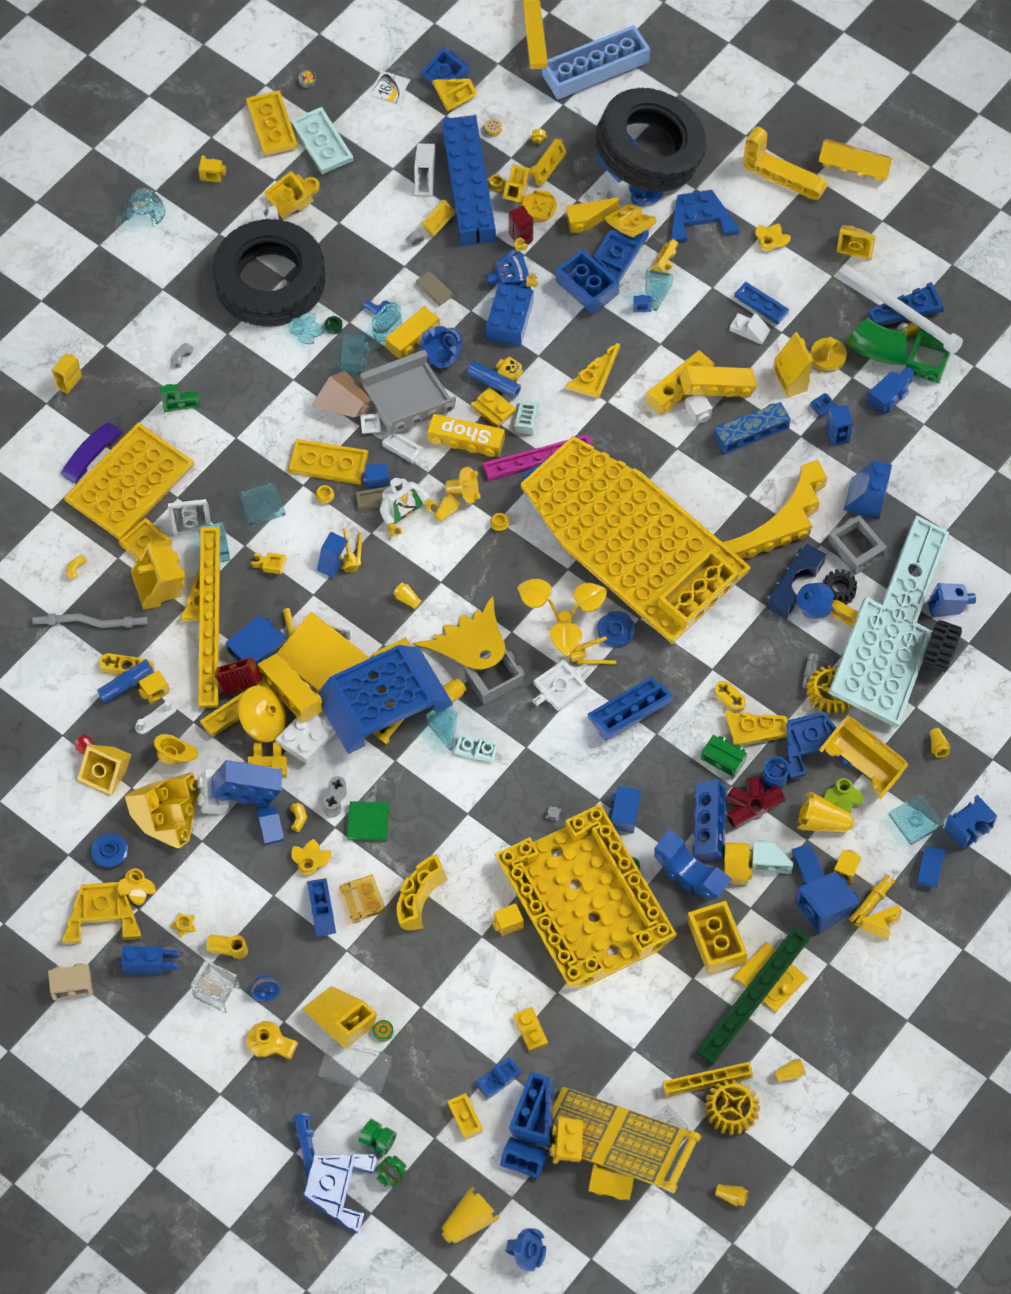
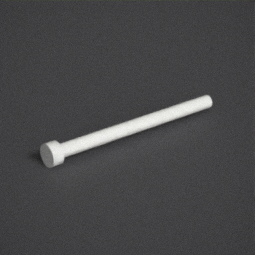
[840,264,963,354]

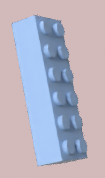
[542,25,650,100]

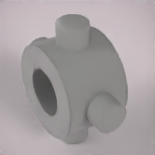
[546,806,562,821]

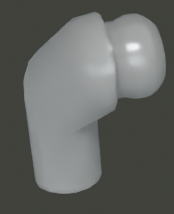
[173,343,193,368]

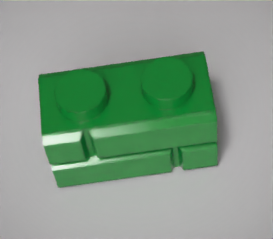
[701,735,747,778]

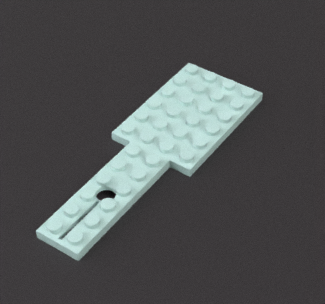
[828,515,950,728]

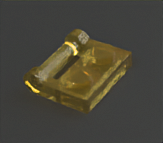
[339,874,386,923]

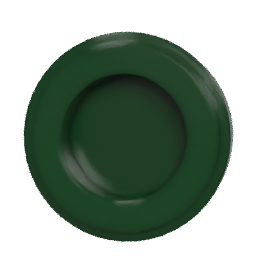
[324,316,343,334]

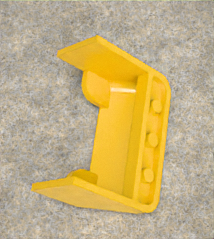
[819,716,908,800]

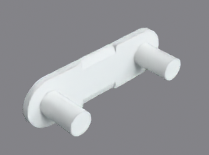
[135,699,177,734]

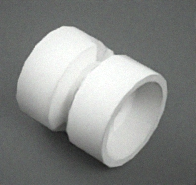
[251,205,279,221]

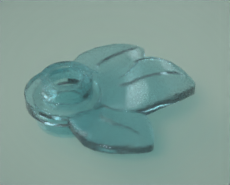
[289,313,325,344]

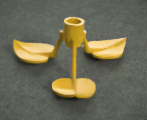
[517,579,607,657]

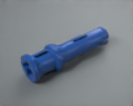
[292,1113,315,1177]

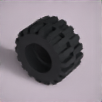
[923,619,962,672]

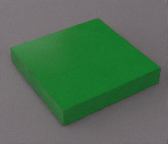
[347,801,389,841]

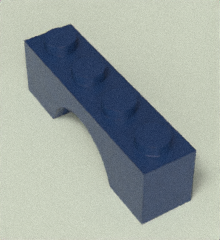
[766,544,826,619]

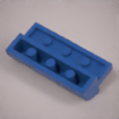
[588,676,673,740]

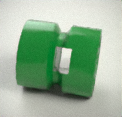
[358,1118,397,1156]

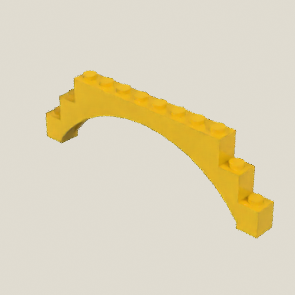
[723,459,827,559]

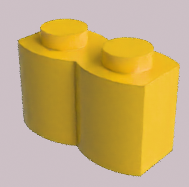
[52,353,82,394]
[723,842,753,886]

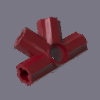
[726,777,785,829]

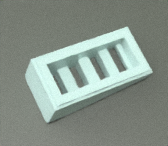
[515,400,539,435]

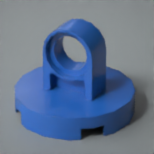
[505,1228,546,1271]

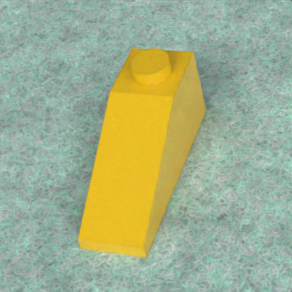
[566,197,619,234]

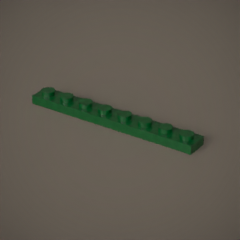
[697,927,810,1065]

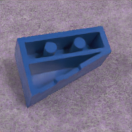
[509,1072,554,1148]

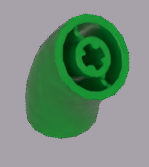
[846,318,906,365]

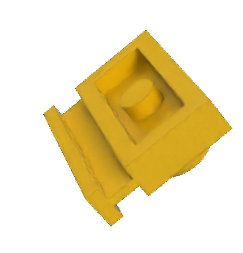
[471,387,516,428]

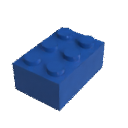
[556,249,620,314]
[486,283,534,346]
[212,760,282,807]

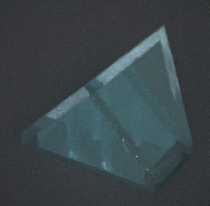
[645,270,673,312]

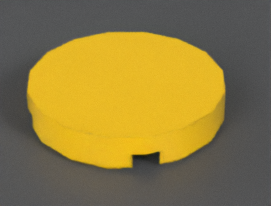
[522,190,557,222]

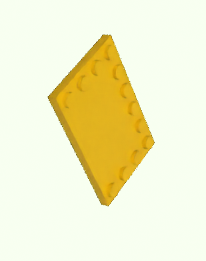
[64,422,195,540]

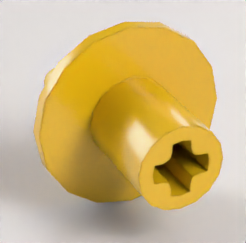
[446,467,480,504]

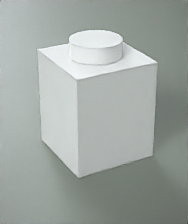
[685,395,712,425]

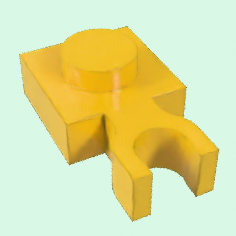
[251,552,287,574]

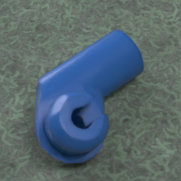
[363,300,391,315]

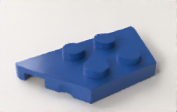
[593,230,649,282]

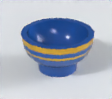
[252,974,281,1002]

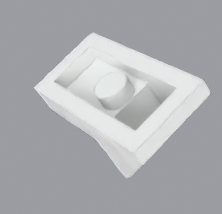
[730,313,770,345]

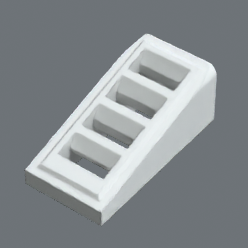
[315,611,351,640]

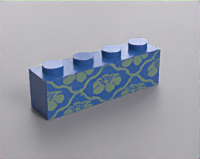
[714,402,791,455]

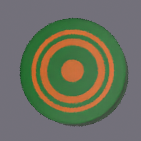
[373,1020,394,1042]

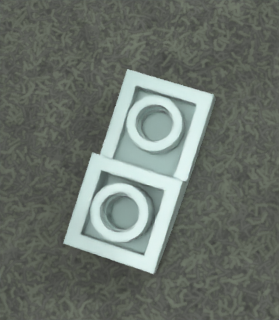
[454,734,498,762]

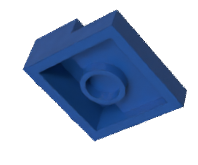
[421,47,471,84]

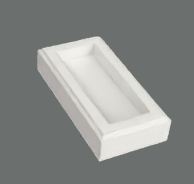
[382,432,423,464]

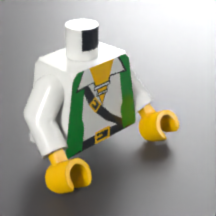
[380,478,439,537]

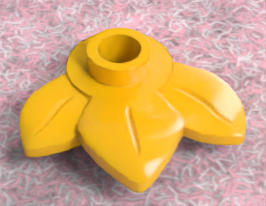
[755,223,791,251]
[291,839,331,876]
[117,868,156,905]

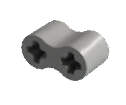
[323,776,347,818]

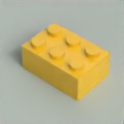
[687,901,748,975]

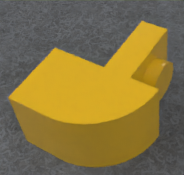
[502,164,531,203]

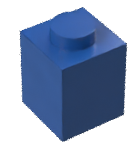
[362,463,390,490]

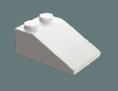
[168,499,211,535]

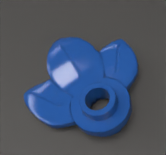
[629,185,664,206]

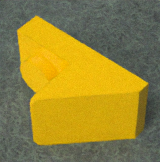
[860,905,902,940]

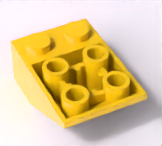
[773,332,813,398]
[302,986,377,1050]

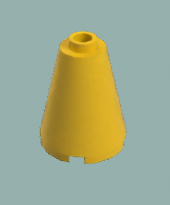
[797,791,854,833]
[441,1186,500,1244]

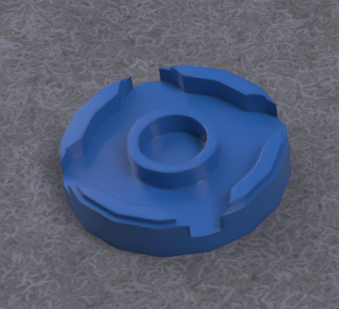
[597,611,635,648]

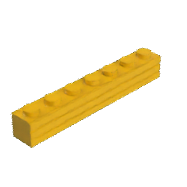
[662,1062,753,1098]

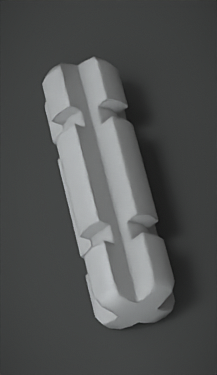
[802,653,819,689]

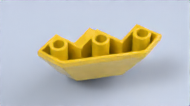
[125,772,198,848]

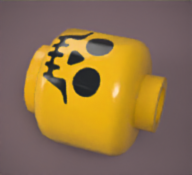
[495,357,523,382]

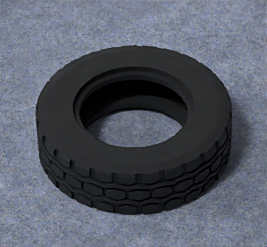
[595,88,707,192]
[212,219,325,327]

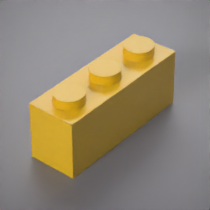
[385,306,440,359]

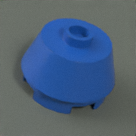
[797,582,835,619]

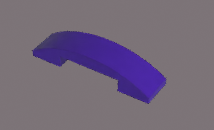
[61,422,123,484]

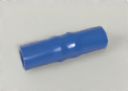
[467,361,521,399]
[97,659,154,703]

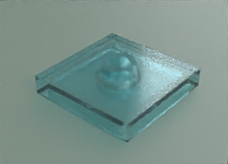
[238,482,286,526]
[888,793,944,845]

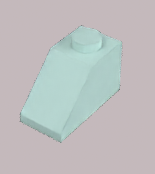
[752,840,793,874]

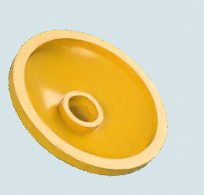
[238,686,287,743]

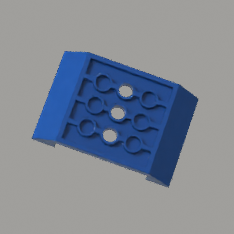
[317,645,453,754]

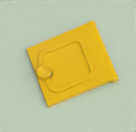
[733,942,808,1013]

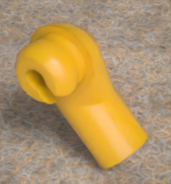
[65,554,86,580]
[290,803,307,832]

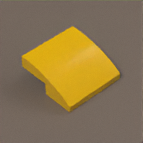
[605,204,656,237]

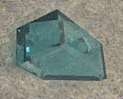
[426,706,458,751]

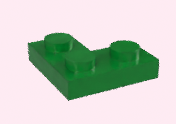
[160,384,201,412]

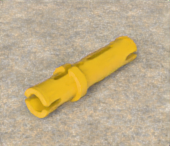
[849,874,895,927]

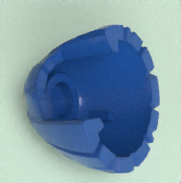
[420,326,463,368]

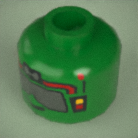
[376,1155,407,1187]

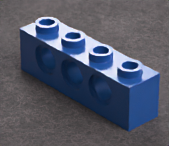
[692,779,726,863]

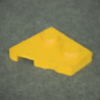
[432,79,478,111]

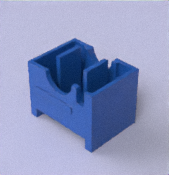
[944,794,997,850]

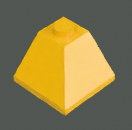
[837,225,876,260]
[77,745,131,795]

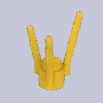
[339,528,362,572]
[570,637,617,665]

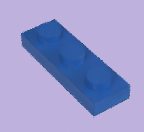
[734,281,789,325]

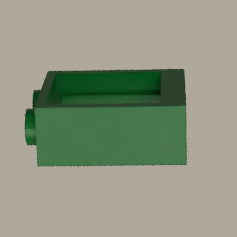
[906,328,951,384]

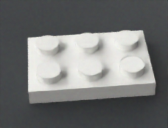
[276,710,336,764]

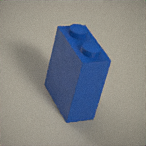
[225,615,286,666]

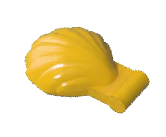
[246,1021,298,1059]

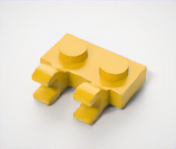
[248,742,288,777]

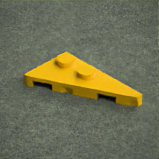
[566,343,620,399]

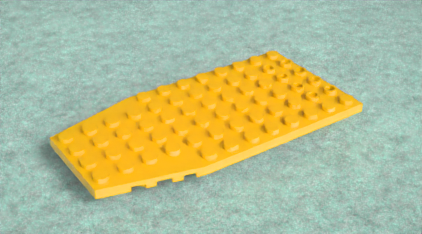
[521,436,751,644]

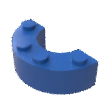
[654,829,732,900]

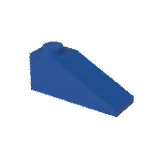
[307,878,336,937]

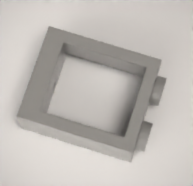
[828,515,887,575]
[464,648,525,705]

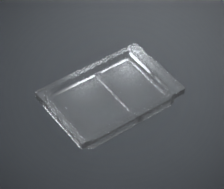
[318,1039,393,1095]

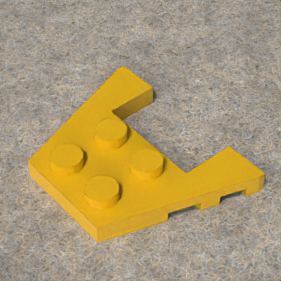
[62,882,142,944]

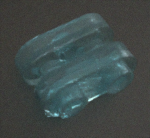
[372,302,402,342]

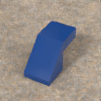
[317,532,348,579]

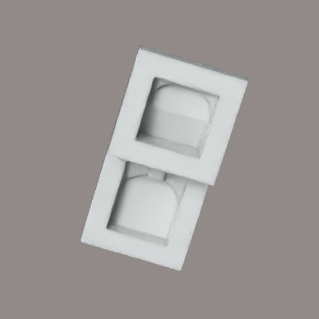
[360,403,381,434]

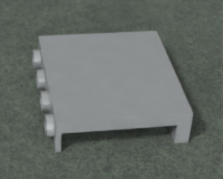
[359,350,456,434]

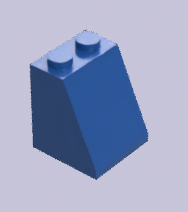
[843,461,892,519]
[795,871,860,934]

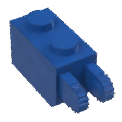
[867,368,914,414]
[121,946,180,974]

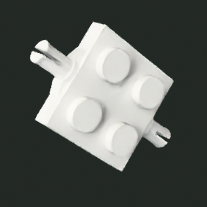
[532,660,589,711]

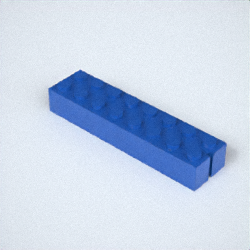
[441,115,496,246]

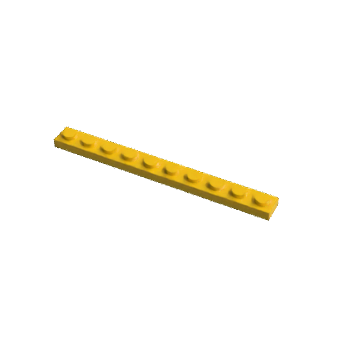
[198,527,220,708]

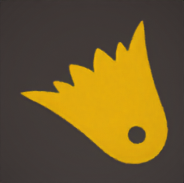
[412,596,505,669]

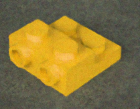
[264,171,314,219]

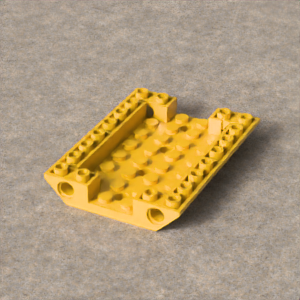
[495,804,677,988]

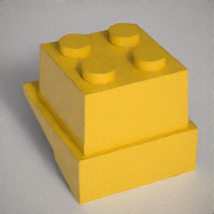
[131,542,185,610]

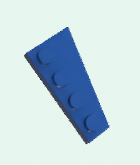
[869,282,944,326]

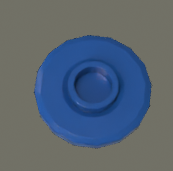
[91,833,128,868]

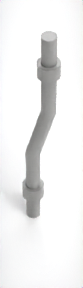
[32,613,148,628]

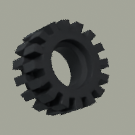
[823,569,857,605]

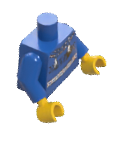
[487,238,538,289]

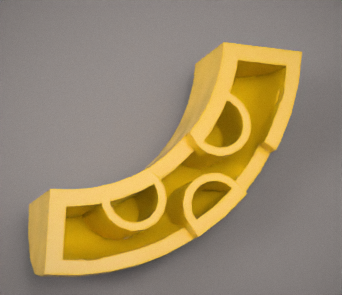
[397,853,448,931]

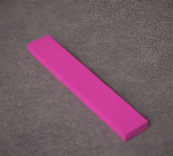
[482,434,592,481]

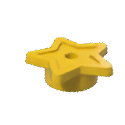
[487,174,506,194]
[170,913,196,937]

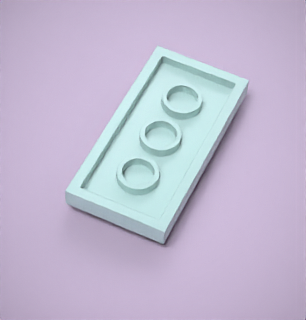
[291,107,353,174]

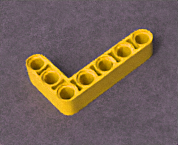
[743,127,828,200]

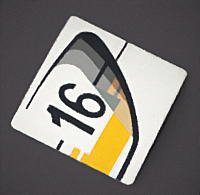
[370,71,410,104]

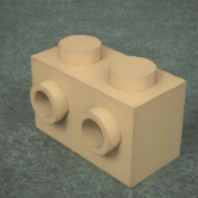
[48,963,94,1000]

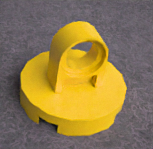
[811,337,847,372]

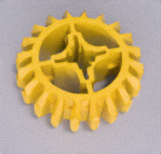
[806,665,852,716]
[704,1079,761,1135]

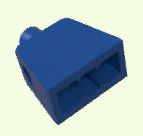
[927,583,976,618]

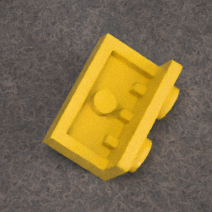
[550,1117,583,1164]

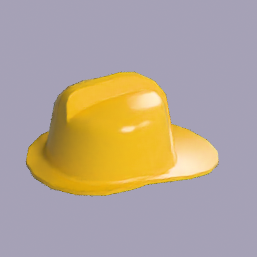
[154,734,198,765]

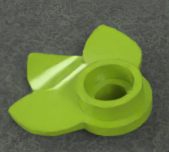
[824,778,863,813]

